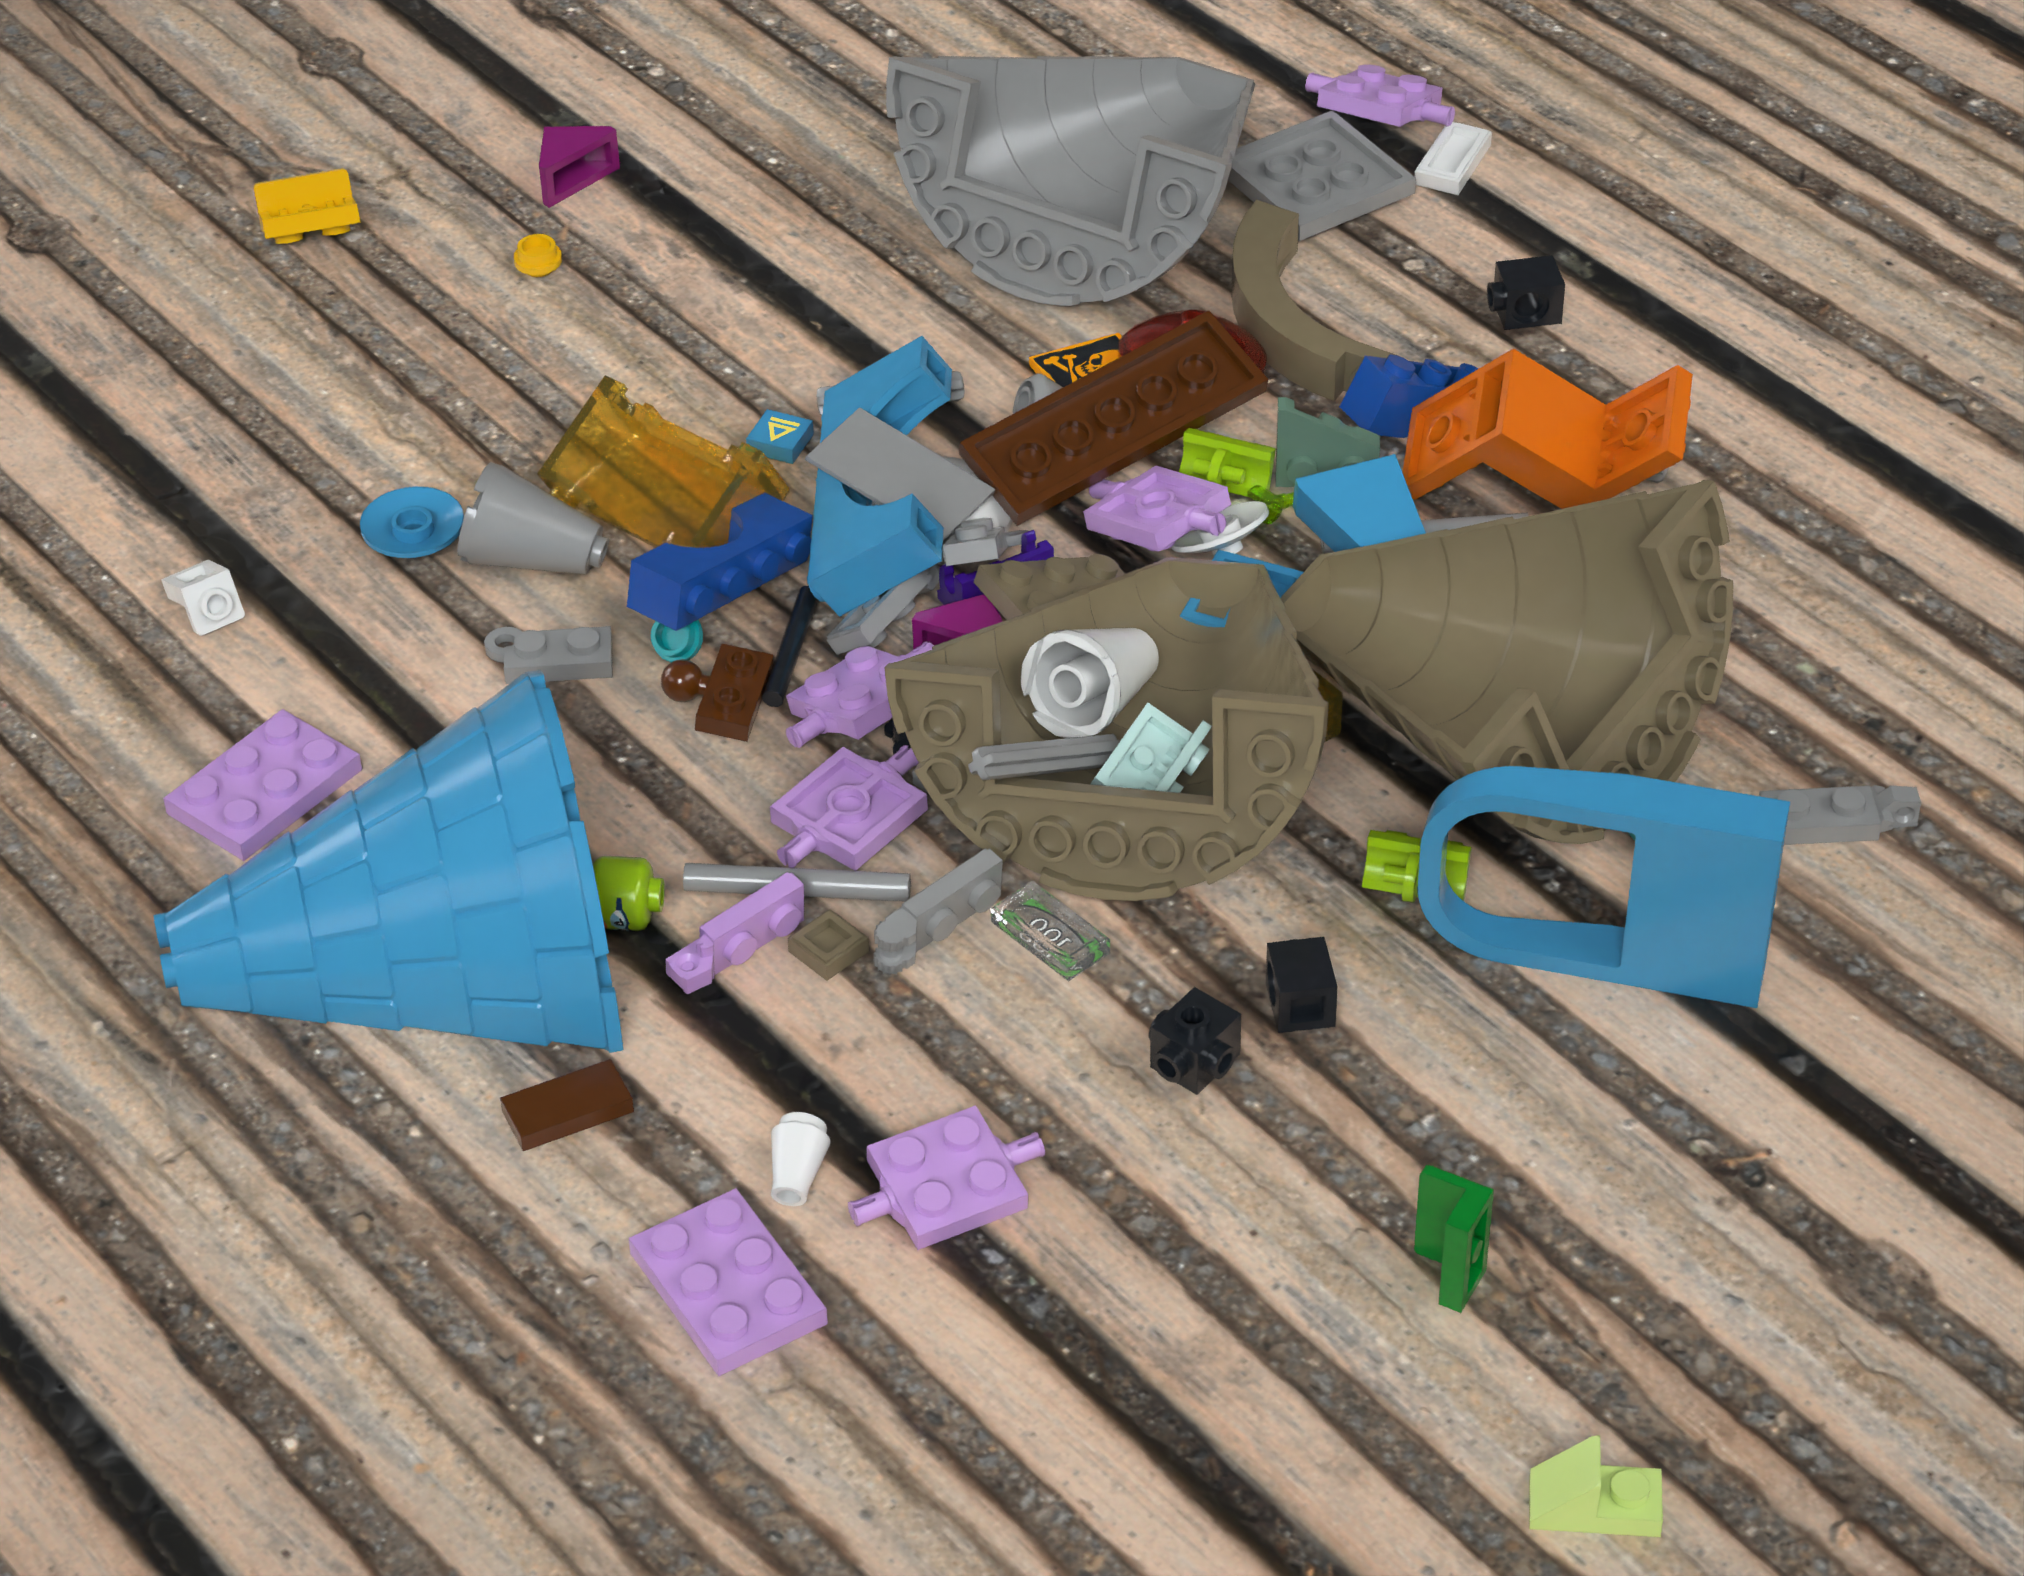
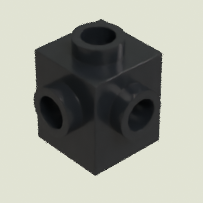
[1148,987,1242,1095]

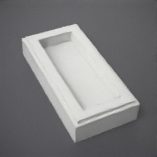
[1414,122,1492,195]

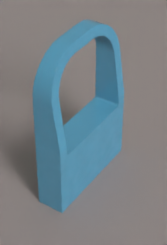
[1418,766,1790,1008]

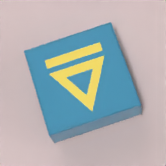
[746,409,814,464]

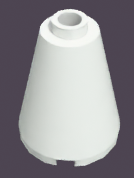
[1021,628,1159,738]

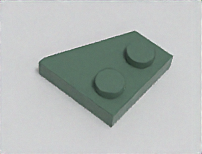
[1275,397,1380,487]

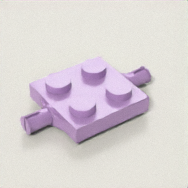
[1305,65,1455,127]
[1083,466,1231,552]
[786,641,934,748]
[770,745,928,871]
[848,1105,1045,1250]

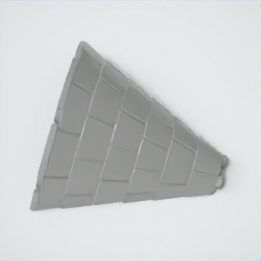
[886,56,1255,306]

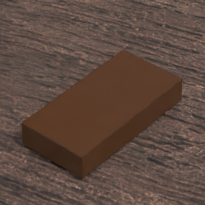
[500,1059,634,1151]

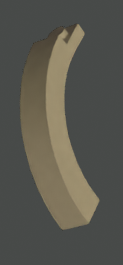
[1231,199,1398,401]

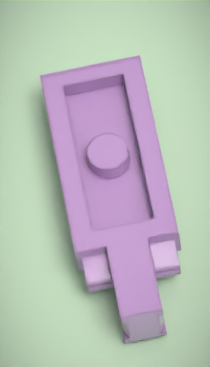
[666,872,804,994]

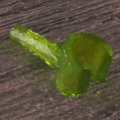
[1247,485,1294,524]

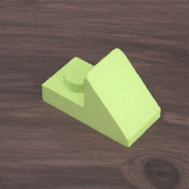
[1529,1435,1663,1537]

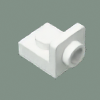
[161,560,245,636]

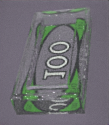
[991,880,1110,982]

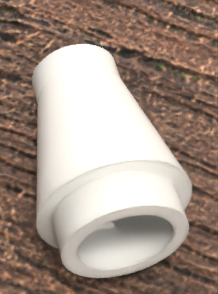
[771,1112,830,1206]

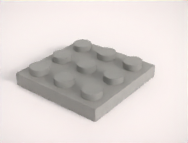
[1228,110,1416,241]

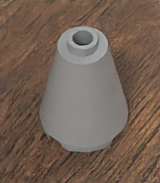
[457,462,609,575]

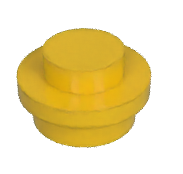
[514,234,562,277]

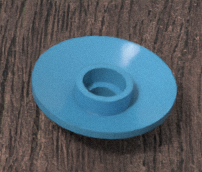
[360,486,464,558]

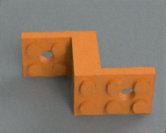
[1402,348,1693,509]

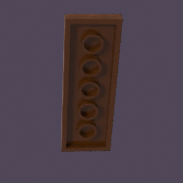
[959,310,1269,526]

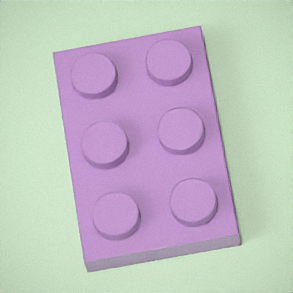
[163,709,362,861]
[629,1188,828,1377]

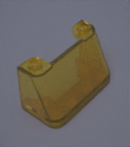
[537,375,790,548]

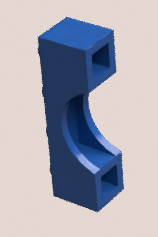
[627,492,813,631]

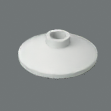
[1171,501,1269,556]

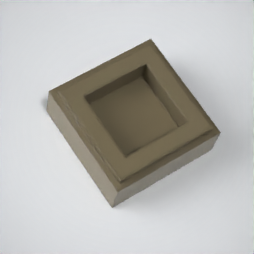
[788,909,869,981]

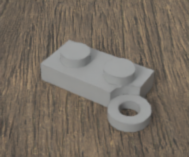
[943,518,1028,566]
[484,626,613,684]

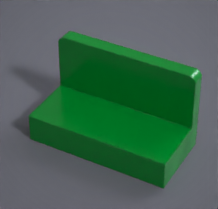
[1414,1165,1494,1313]

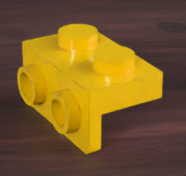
[253,168,361,244]

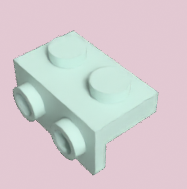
[1091,703,1212,793]

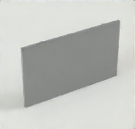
[805,407,995,542]

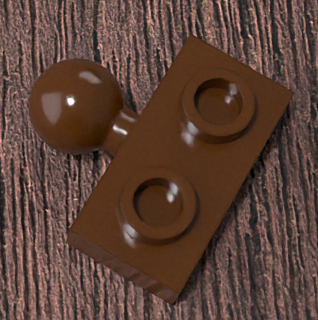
[661,643,774,742]

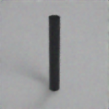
[762,586,818,707]

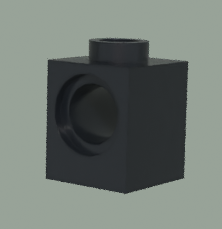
[1487,255,1565,330]
[1266,937,1338,1033]

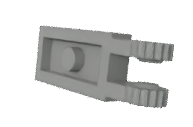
[874,848,1003,975]

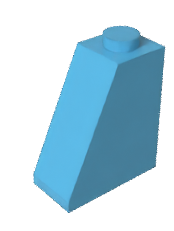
[1293,454,1426,552]

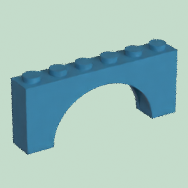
[807,336,952,617]

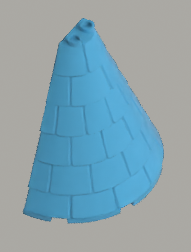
[153,670,624,1053]

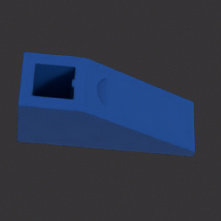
[1339,355,1479,438]

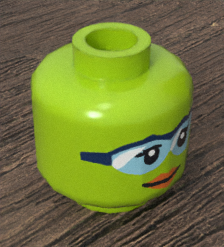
[593,856,665,931]

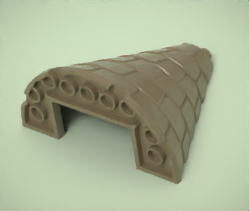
[1281,480,1733,844]
[884,557,1329,901]

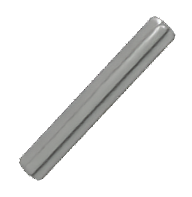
[968,734,1121,781]

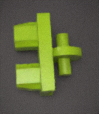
[1179,428,1276,501]
[1362,830,1471,903]

